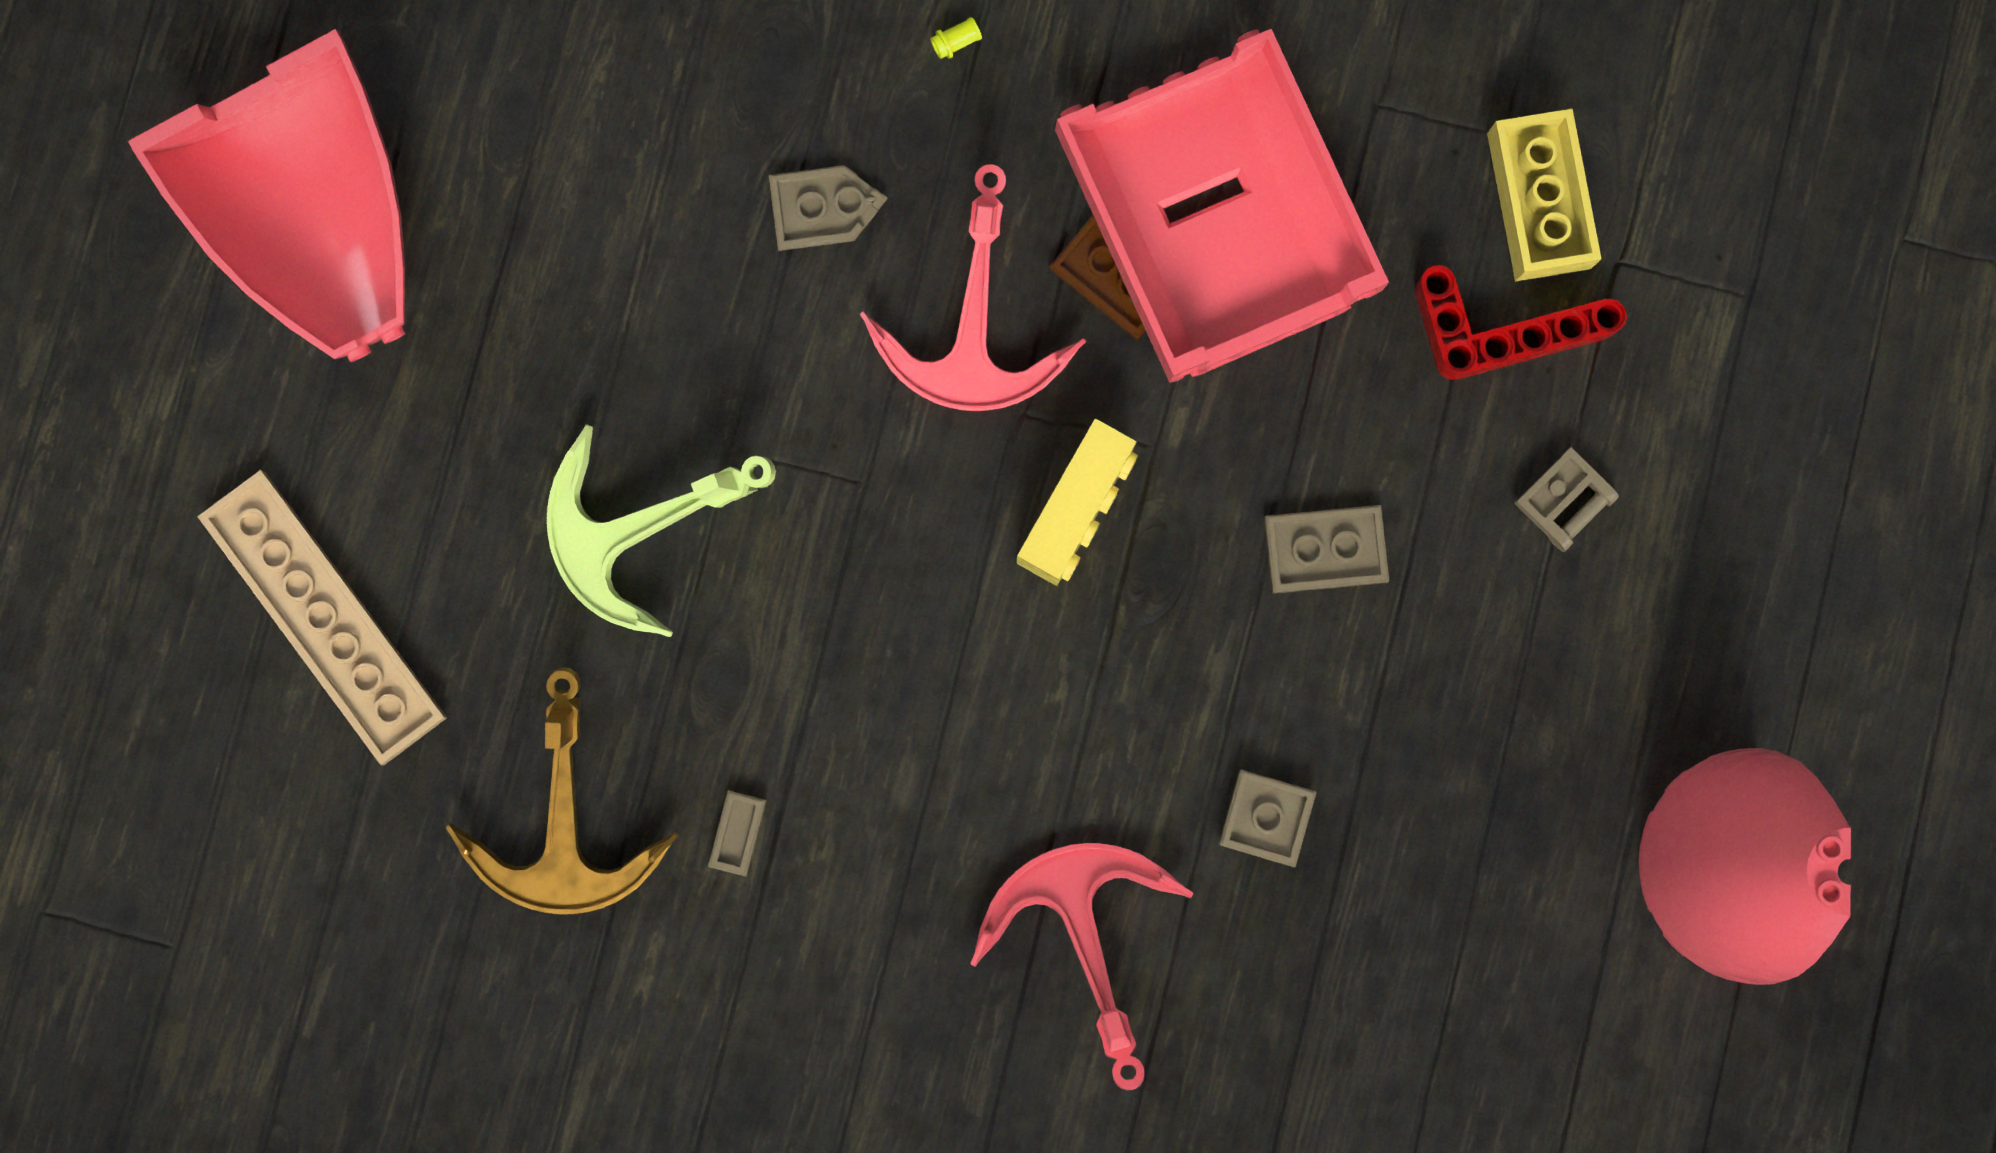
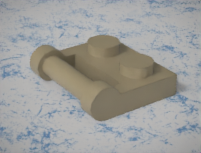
[1514,447,1619,552]

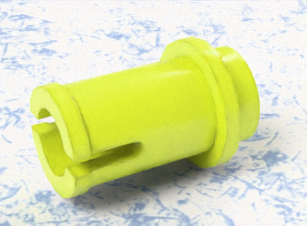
[931,17,982,59]

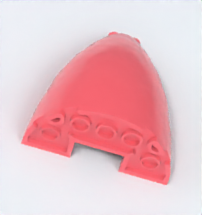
[128,29,406,362]
[1639,748,1851,985]

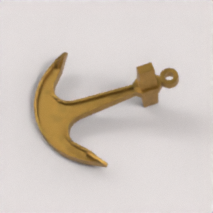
[446,668,679,914]

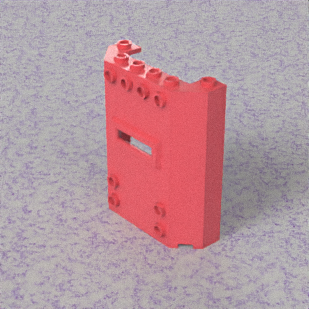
[1055,29,1389,383]

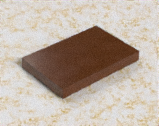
[1049,215,1146,341]

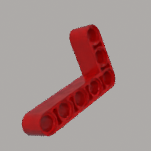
[1415,265,1627,380]

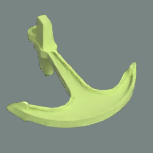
[547,425,776,637]

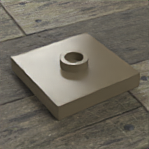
[1219,770,1316,867]

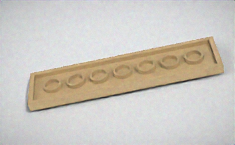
[197,470,447,765]

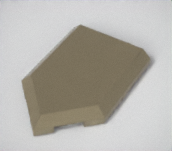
[769,165,888,251]

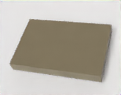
[1264,505,1389,594]

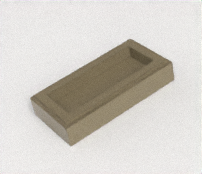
[708,790,767,876]

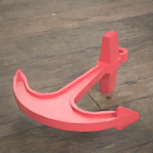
[860,164,1086,411]
[971,843,1193,1090]

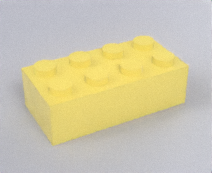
[1487,109,1601,282]
[1017,419,1138,586]

